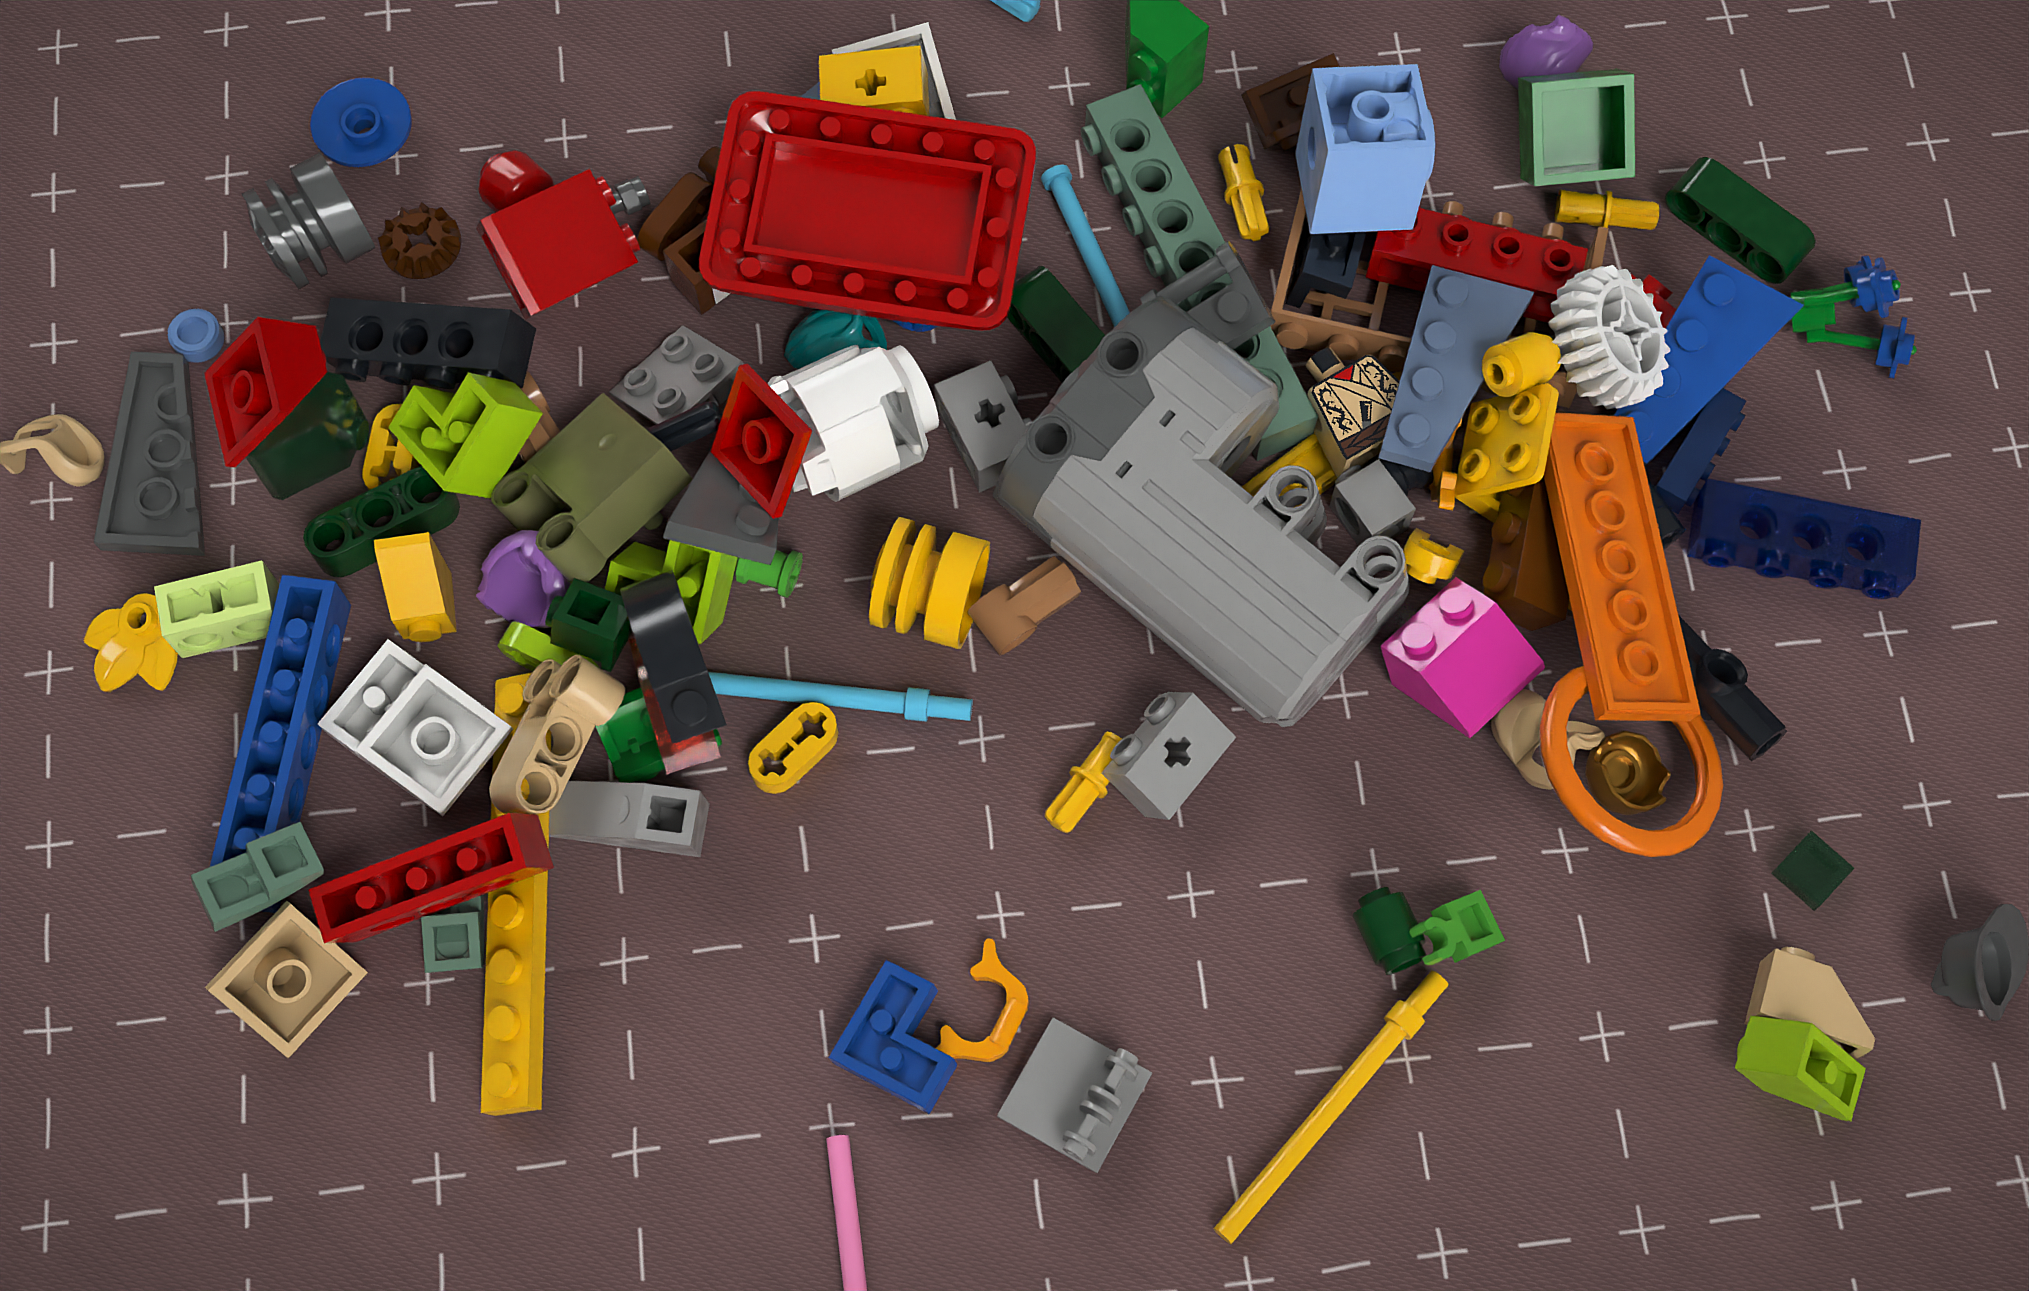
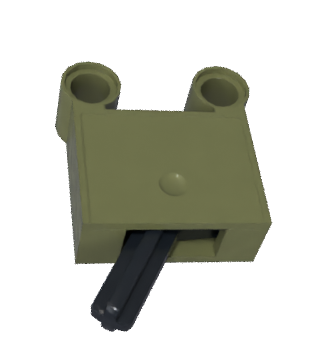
[491,393,722,583]

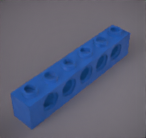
[210,575,351,913]

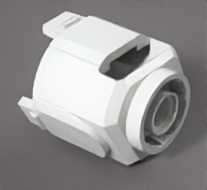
[767,345,939,502]

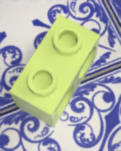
[154,561,280,658]

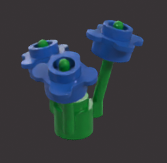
[1791,255,1917,379]

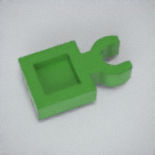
[1409,890,1505,965]

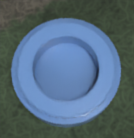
[168,309,224,363]

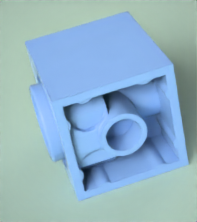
[1295,64,1435,234]

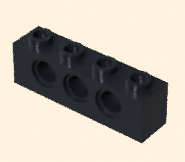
[320,298,536,389]

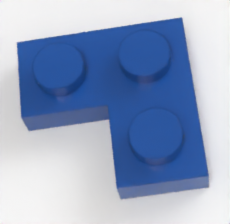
[828,960,958,1114]

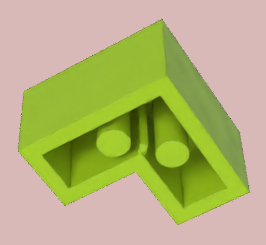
[388,372,543,498]
[605,540,738,644]

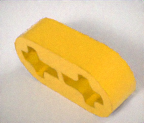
[362,404,419,490]
[748,702,838,794]

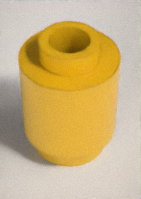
[1482,332,1561,397]

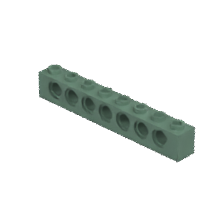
[1081,84,1318,461]

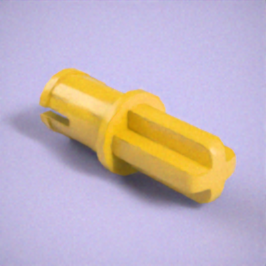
[1218,144,1269,242]
[1555,189,1659,230]
[1045,731,1122,833]

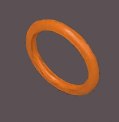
[1539,665,1723,857]

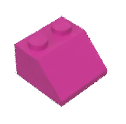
[1381,577,1545,738]

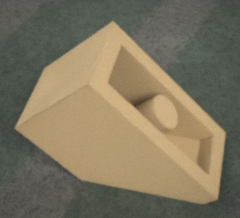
[1745,947,1875,1060]

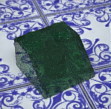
[246,371,369,500]

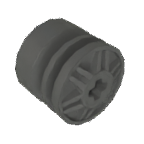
[242,152,375,290]

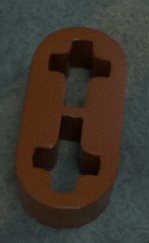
[637,172,714,261]

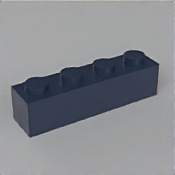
[1657,388,1747,514]

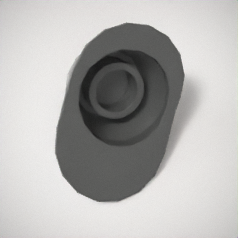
[1931,904,2029,1021]

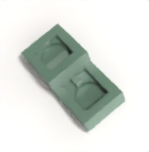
[191,822,324,932]
[421,895,484,973]

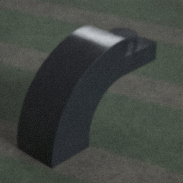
[620,570,727,744]

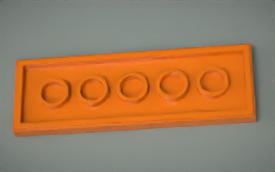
[1544,412,1701,721]

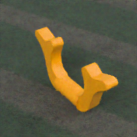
[1429,419,1462,511]
[935,938,1029,1062]

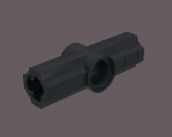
[1678,614,1787,762]

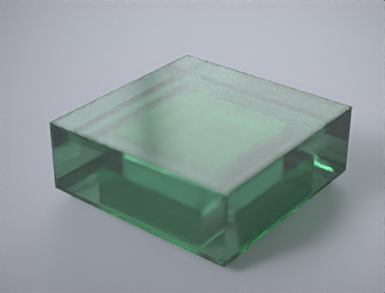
[1771,831,1854,911]

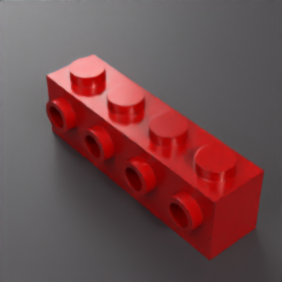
[1366,207,1588,323]

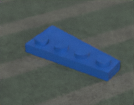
[1614,255,1804,465]

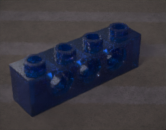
[1687,479,1921,599]

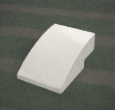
[318,639,513,816]

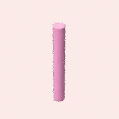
[826,1135,867,1291]

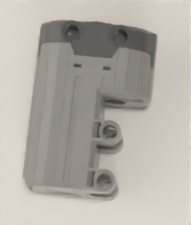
[992,295,1410,727]

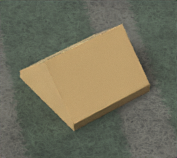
[205,901,368,1058]

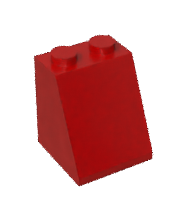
[476,169,640,320]

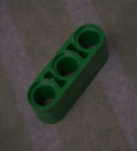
[1665,157,1816,284]
[1007,266,1105,383]
[303,466,460,577]

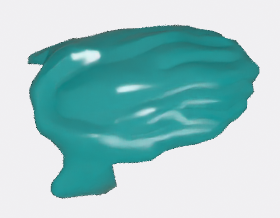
[784,309,887,369]

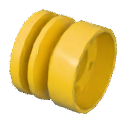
[869,517,990,649]

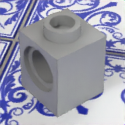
[1329,459,1416,546]

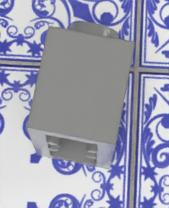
[934,361,1032,493]
[1102,692,1236,820]

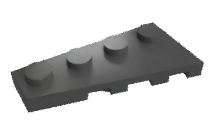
[94,351,205,556]
[663,450,779,565]

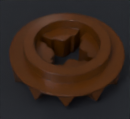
[378,202,461,279]

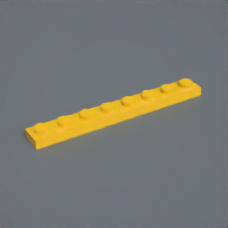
[481,672,552,1116]

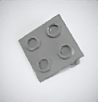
[609,325,744,425]
[997,1017,1152,1173]

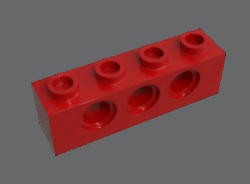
[308,813,554,943]

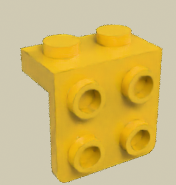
[1455,383,1559,523]

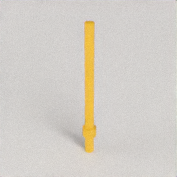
[1213,970,1449,1244]

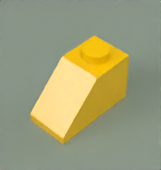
[374,532,457,642]

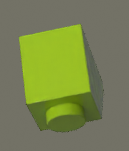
[1735,1015,1866,1122]

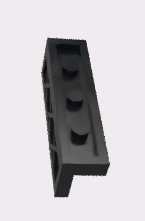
[1285,222,1366,309]

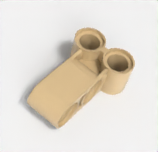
[489,655,625,814]

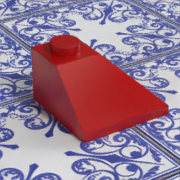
[204,317,327,467]
[710,364,812,519]

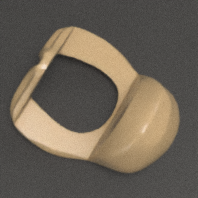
[0,414,105,487]
[1491,689,1605,790]

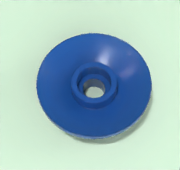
[310,78,412,167]

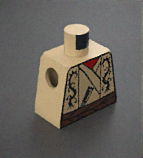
[1306,347,1399,478]

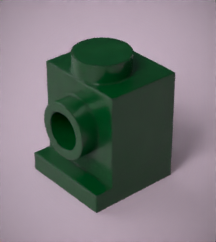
[545,578,632,672]

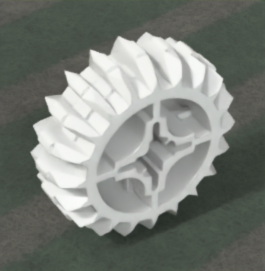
[1548,265,1670,409]

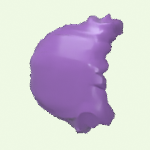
[1499,15,1593,90]
[476,530,571,629]

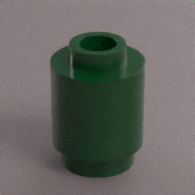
[1352,887,1427,975]

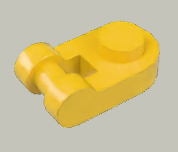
[1403,528,1464,584]

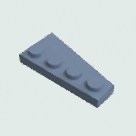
[1378,265,1534,472]

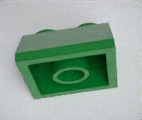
[1125,0,1209,118]

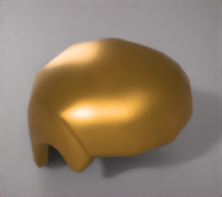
[1585,730,1671,815]

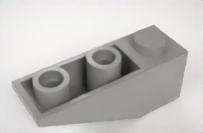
[549,781,710,857]

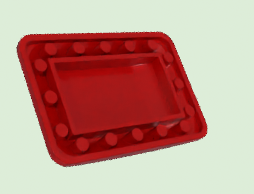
[699,91,1036,331]

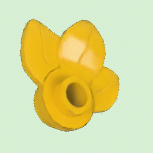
[84,593,178,692]

